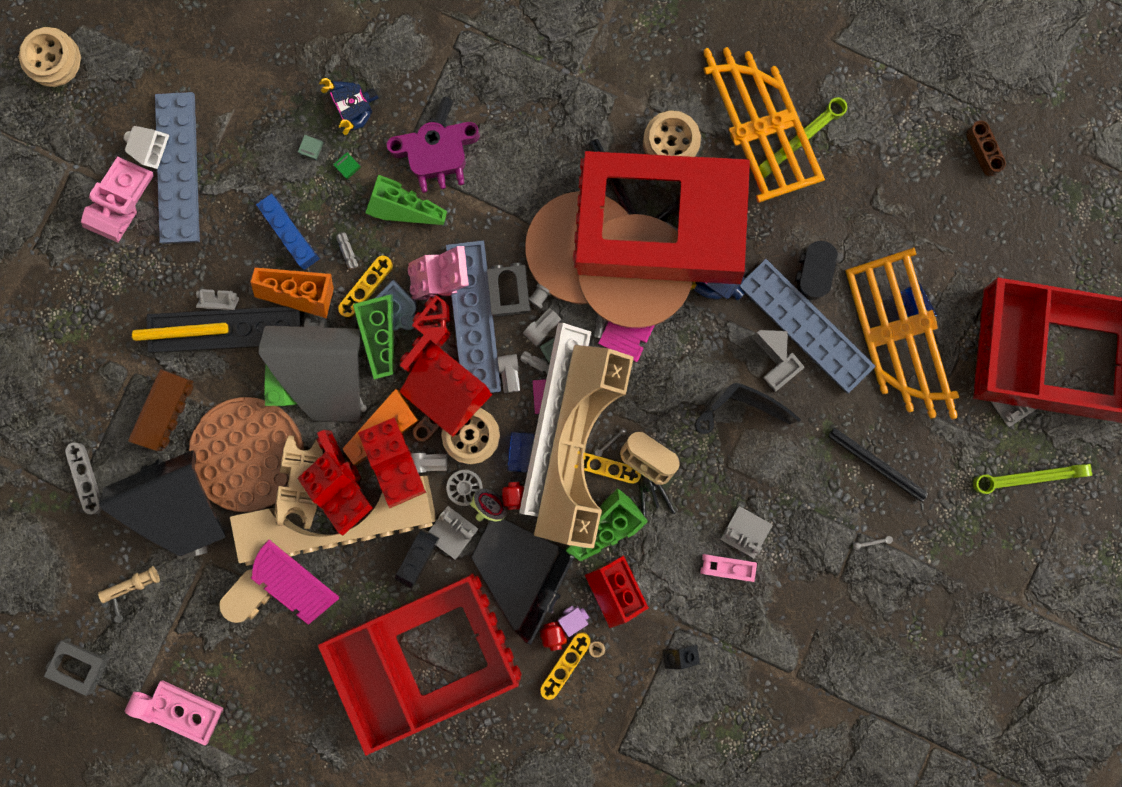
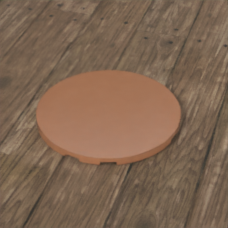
[525,191,629,304]
[578,214,692,329]
[189,397,304,512]

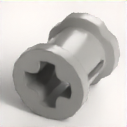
[529,284,551,309]

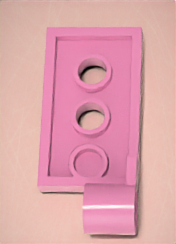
[125,680,224,746]

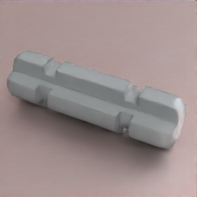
[336,233,358,270]
[520,352,550,374]

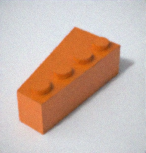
[251,268,334,318]
[343,389,420,465]

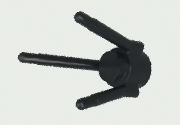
[639,477,676,517]

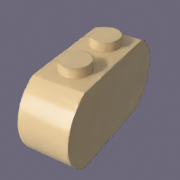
[620,432,679,485]
[220,569,272,623]

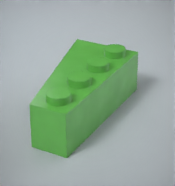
[353,294,395,379]

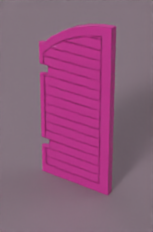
[598,322,655,362]
[251,539,339,625]

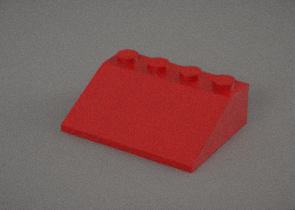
[400,343,492,437]

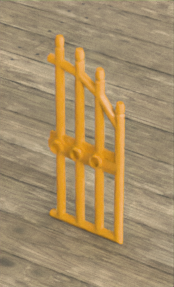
[703,47,825,203]
[845,248,959,419]

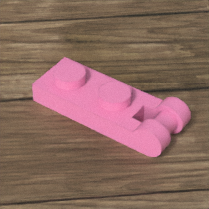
[700,554,757,582]

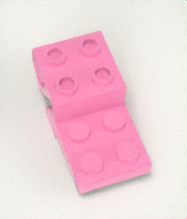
[81,157,153,243]
[408,246,468,300]

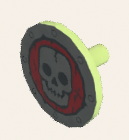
[469,489,508,521]

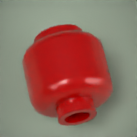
[502,482,525,510]
[540,621,567,651]

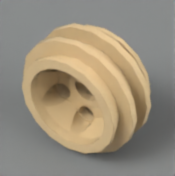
[19,27,81,87]
[643,111,701,157]
[441,408,500,464]

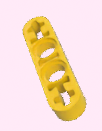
[339,256,393,318]
[574,451,641,484]
[541,632,590,700]

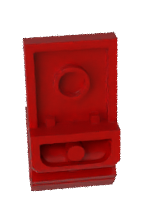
[400,295,450,373]
[358,417,427,508]
[317,430,361,482]
[297,451,372,536]

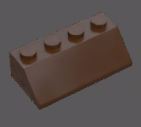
[128,369,194,451]

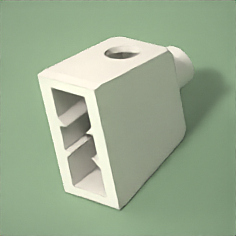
[124,126,169,169]

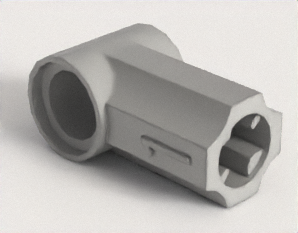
[523,308,561,347]
[498,354,520,393]
[411,453,447,473]

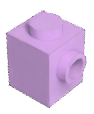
[558,606,589,637]

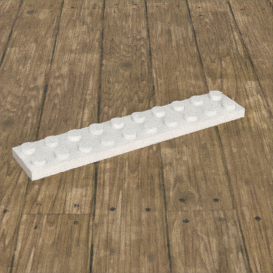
[519,323,591,517]

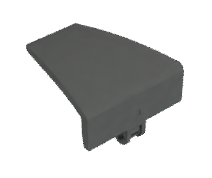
[259,318,362,422]

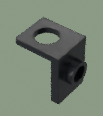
[663,645,700,670]

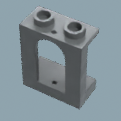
[487,263,531,317]
[44,638,110,696]

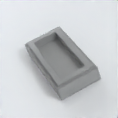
[762,353,805,392]

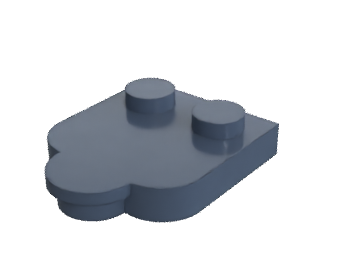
[376,280,417,330]

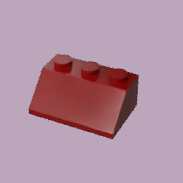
[585,555,649,628]

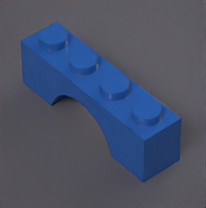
[256,194,320,270]

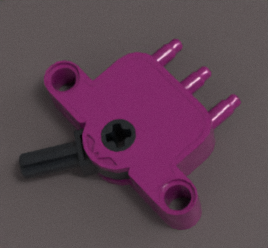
[387,97,480,193]

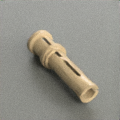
[98,566,160,603]

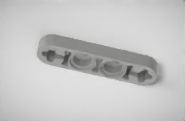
[65,443,102,514]

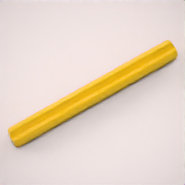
[132,323,229,341]

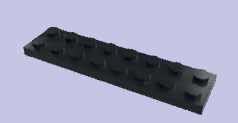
[147,307,301,353]

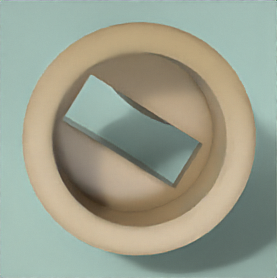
[589,642,605,657]

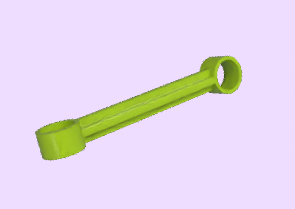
[759,97,847,179]
[973,464,1092,494]

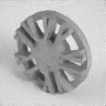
[446,470,483,506]

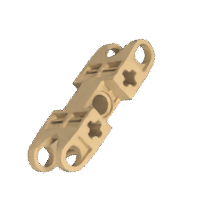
[275,435,323,529]

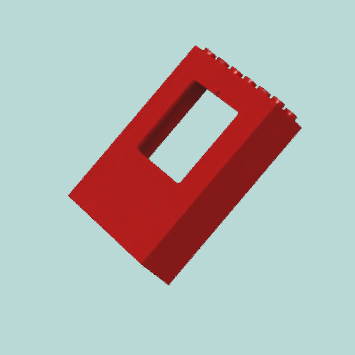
[573,151,750,284]
[973,278,1122,423]
[318,573,522,756]

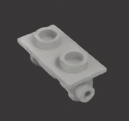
[196,289,239,310]

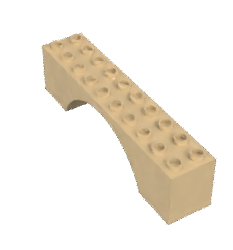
[534,345,634,549]
[230,476,437,566]

